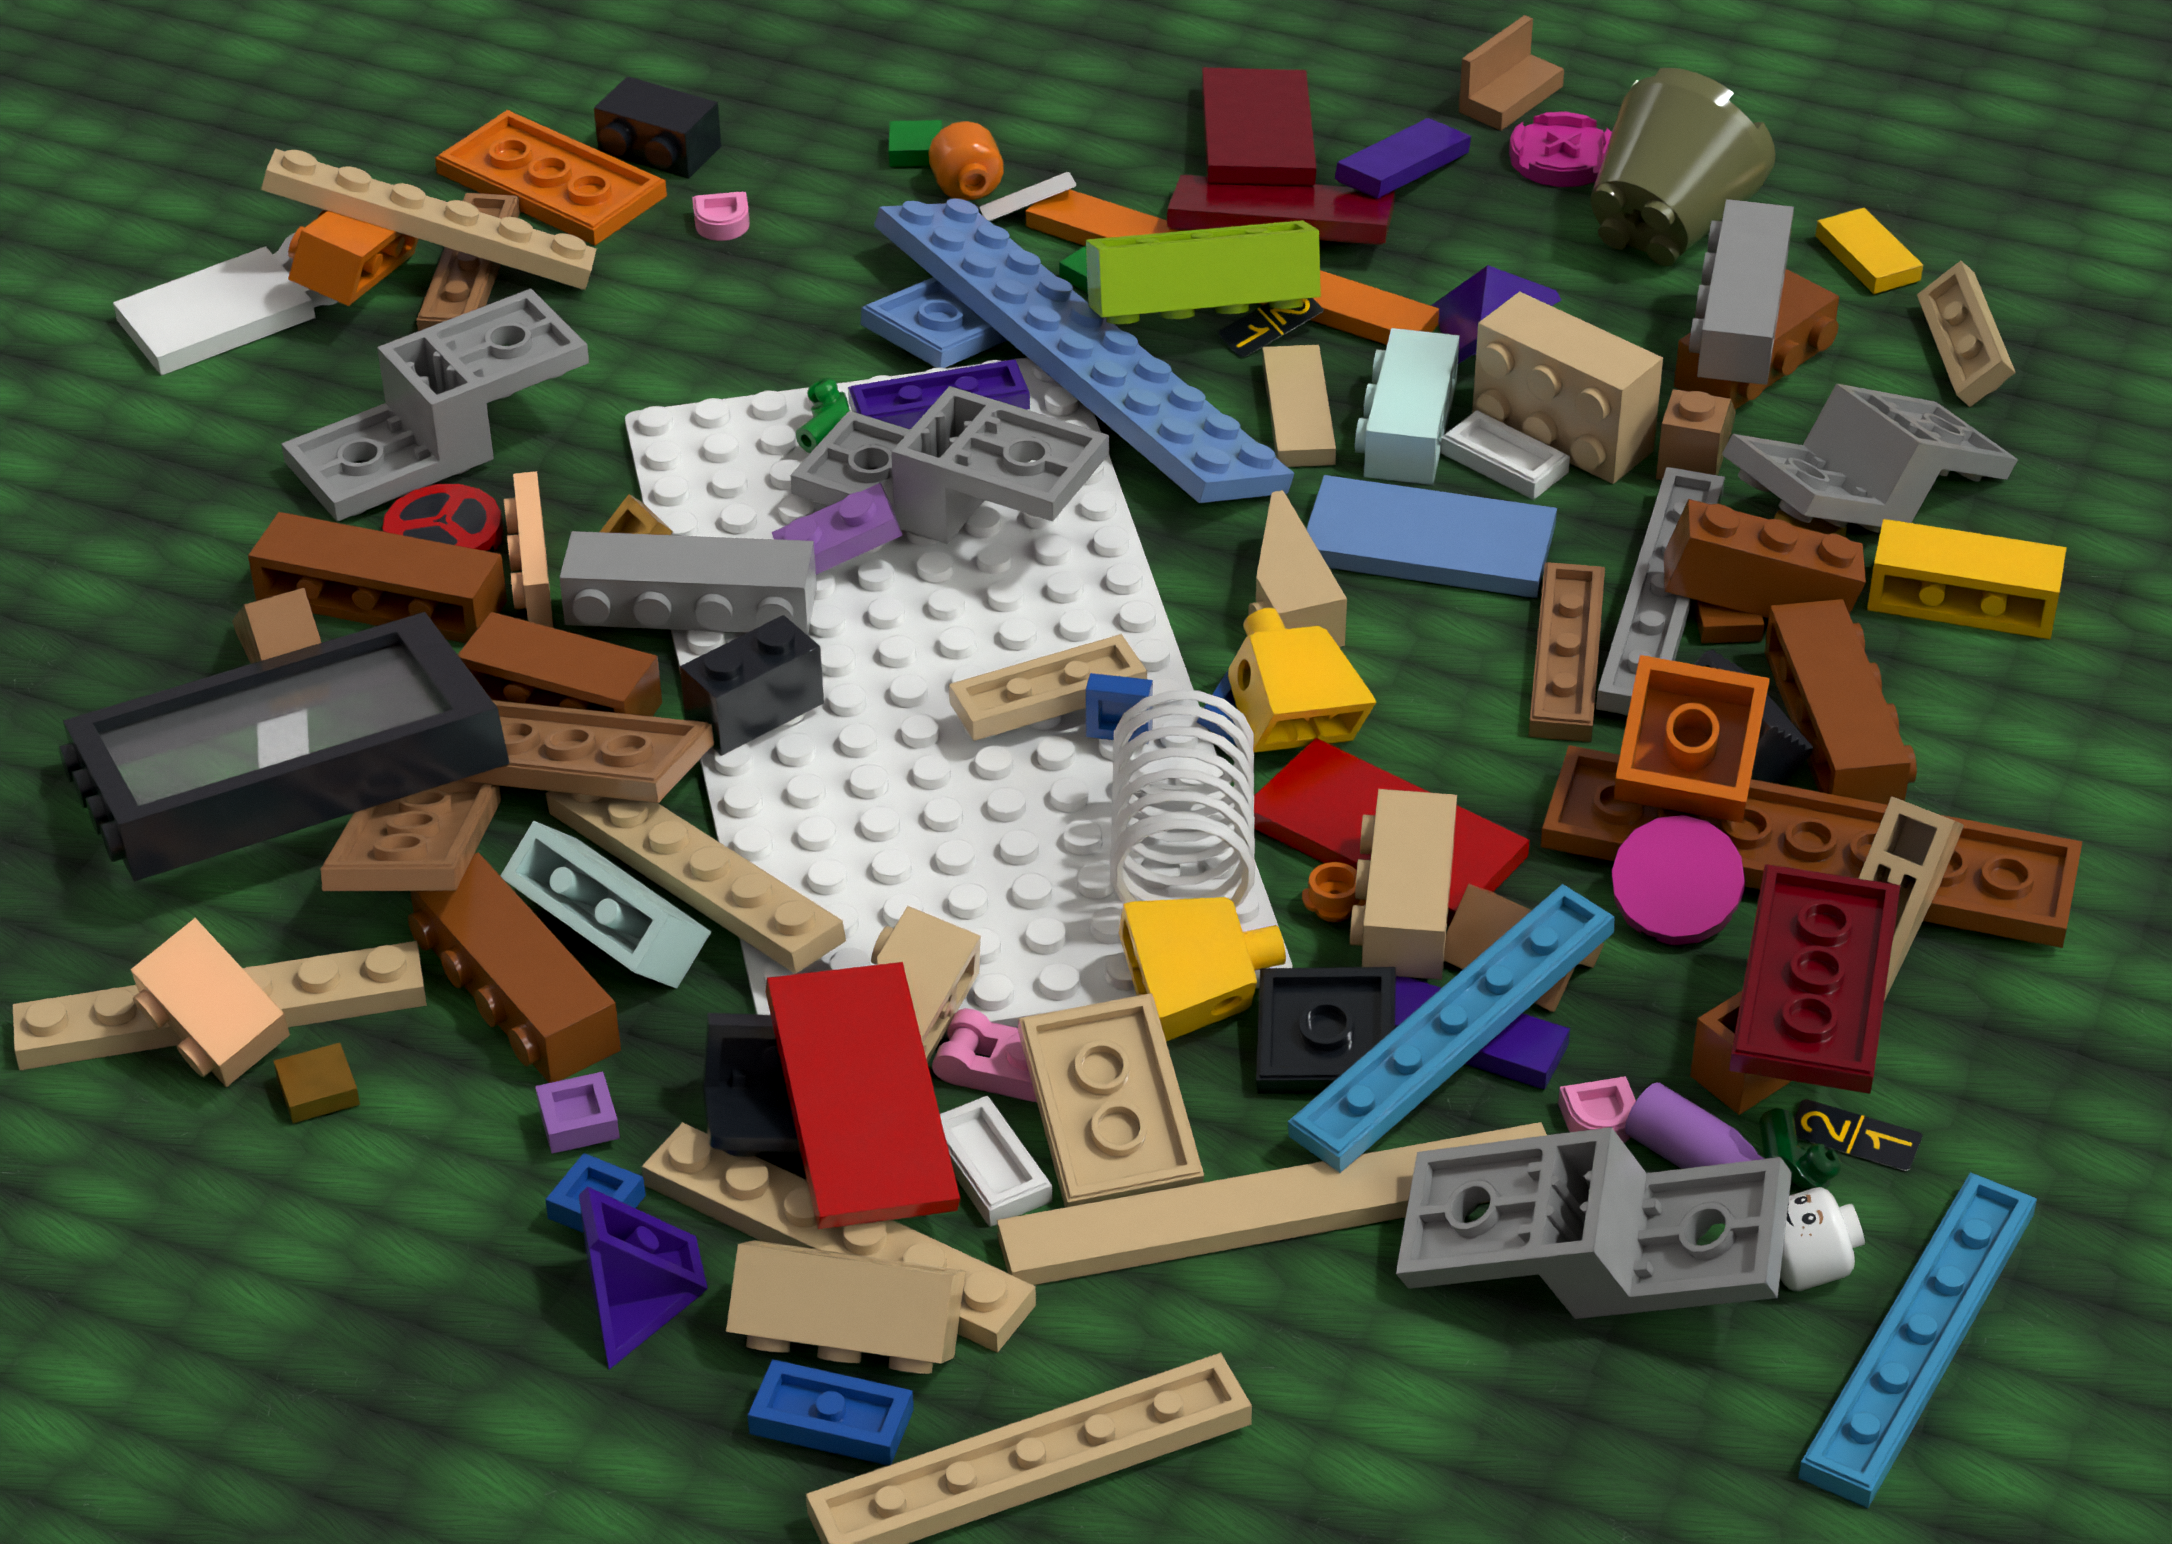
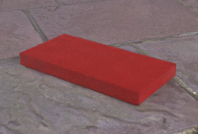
[1254,738,1530,925]
[765,962,960,1229]

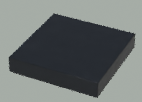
[1256,967,1396,1094]

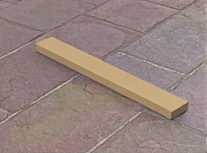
[997,1122,1547,1285]

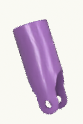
[1625,1082,1764,1169]

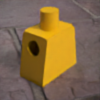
[1228,608,1376,753]
[1118,897,1286,1042]

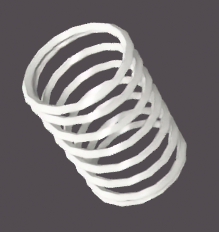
[1110,690,1255,908]

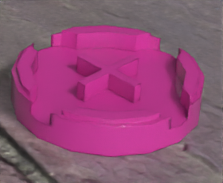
[1509,112,1612,187]
[1612,815,1745,945]

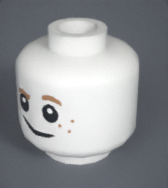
[1780,1187,1865,1292]

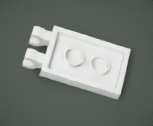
[113,233,338,376]

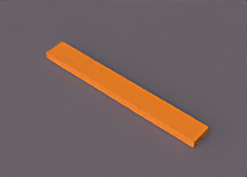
[1026,189,1439,345]

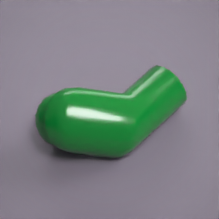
[796,378,850,453]

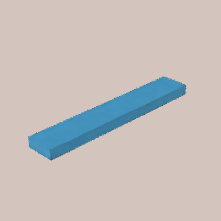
[1288,884,1614,1173]
[1798,1172,2037,1508]

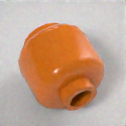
[929,121,1004,201]

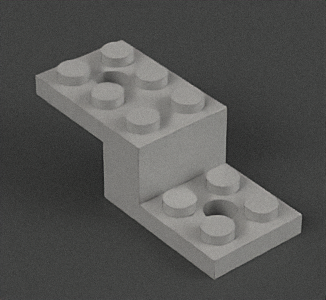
[281,289,589,521]
[1721,384,2018,532]
[790,386,1109,544]
[1396,1127,1792,1319]

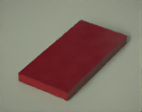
[1201,67,1316,186]
[1167,175,1395,245]
[1729,864,1901,1094]

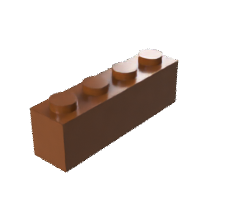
[248,512,507,643]
[1764,599,1917,805]
[408,852,621,1083]

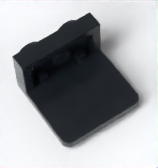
[702,1013,802,1157]

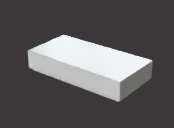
[1441,410,1570,500]
[940,1095,1052,1227]

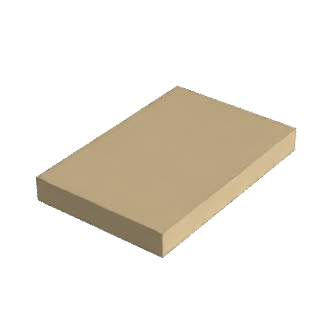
[1018,993,1204,1208]

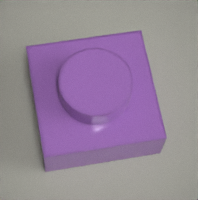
[535,1071,620,1154]

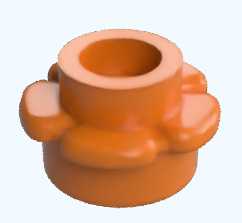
[1302,862,1366,922]

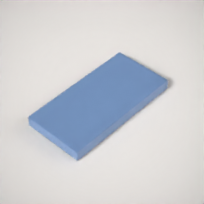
[1306,475,1557,598]

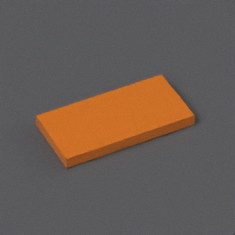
[435,110,667,246]

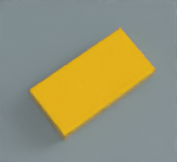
[1815,208,1923,294]

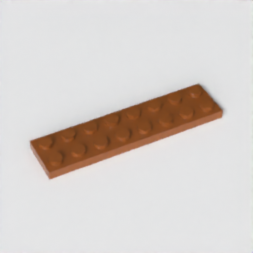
[1541,745,2083,948]

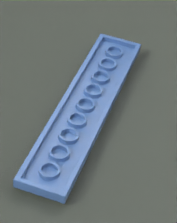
[874,199,1295,503]

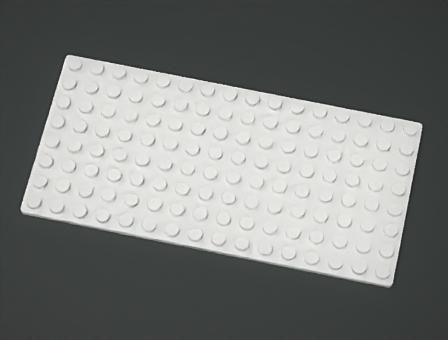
[625,358,1292,1039]

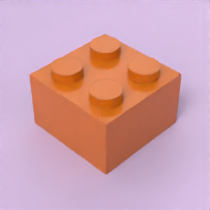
[1614,655,1770,823]

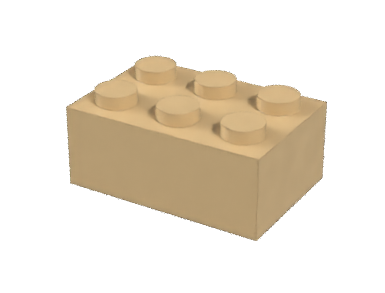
[1472,291,1663,484]

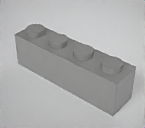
[1689,199,1794,385]
[559,531,817,635]

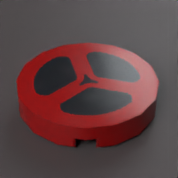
[383,484,503,551]

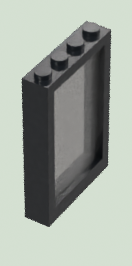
[58,612,510,882]

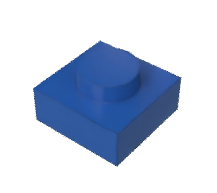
[1086,673,1153,744]
[545,1153,646,1233]

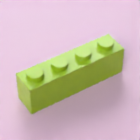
[1086,220,1321,324]

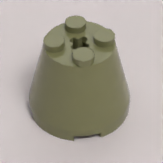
[1591,68,1775,266]

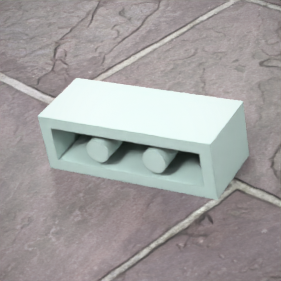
[1355,328,1459,485]
[501,821,711,988]

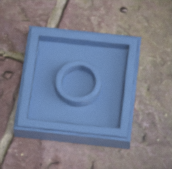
[860,277,1008,368]

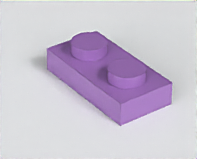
[771,482,903,575]

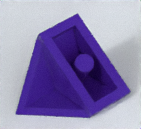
[1431,265,1562,364]
[578,1186,708,1370]

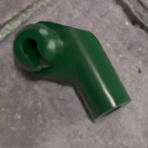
[1759,1108,1841,1191]

